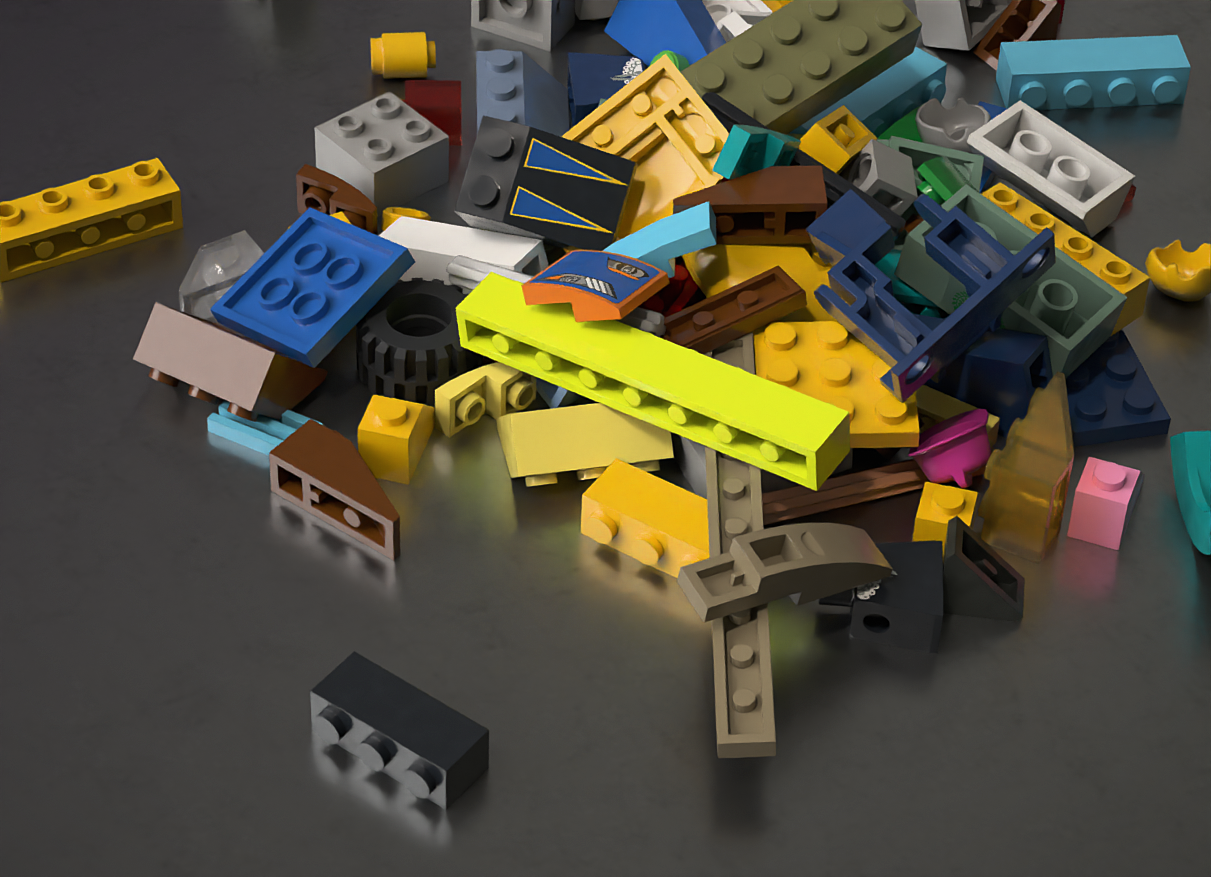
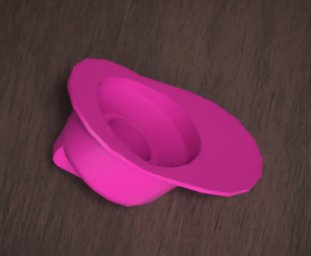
[907,409,992,489]

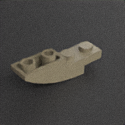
[677,523,893,623]

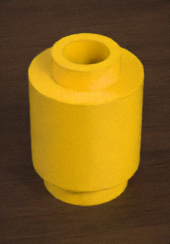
[370,32,436,79]

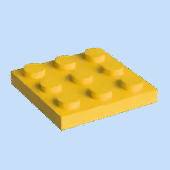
[753,321,919,448]

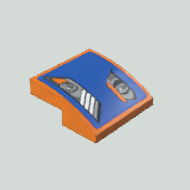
[521,250,669,322]

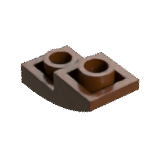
[296,164,378,235]

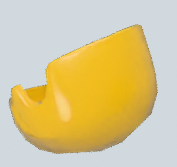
[1145,239,1211,302]

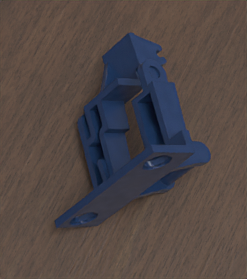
[806,189,1056,403]

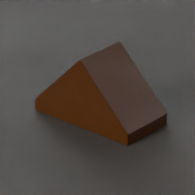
[972,0,1062,70]

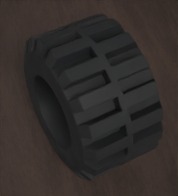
[356,278,483,406]

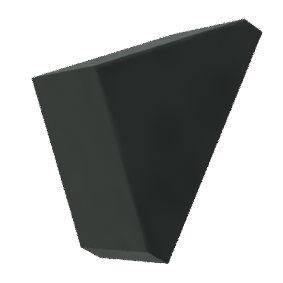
[943,516,1025,622]

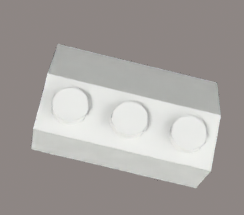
[967,100,1135,237]

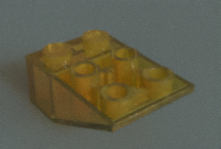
[978,371,1074,564]

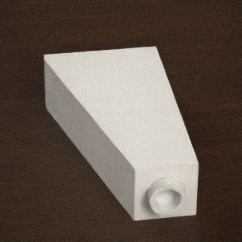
[379,216,549,294]

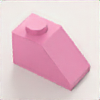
[1067,457,1145,550]

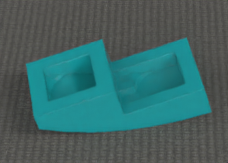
[712,125,801,180]

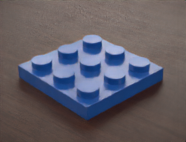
[210,207,415,368]

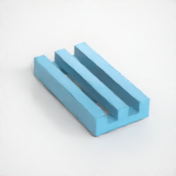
[207,401,323,456]

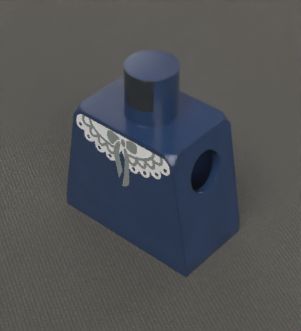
[567,53,644,128]

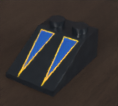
[454,115,638,251]

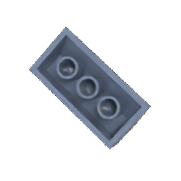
[476,49,569,137]

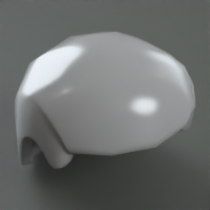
[915,98,991,154]

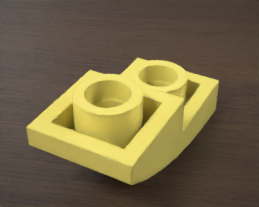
[435,362,537,438]

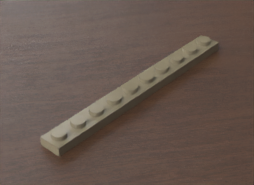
[703,332,776,758]

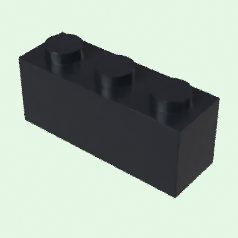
[310,651,489,810]

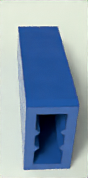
[604,0,727,66]

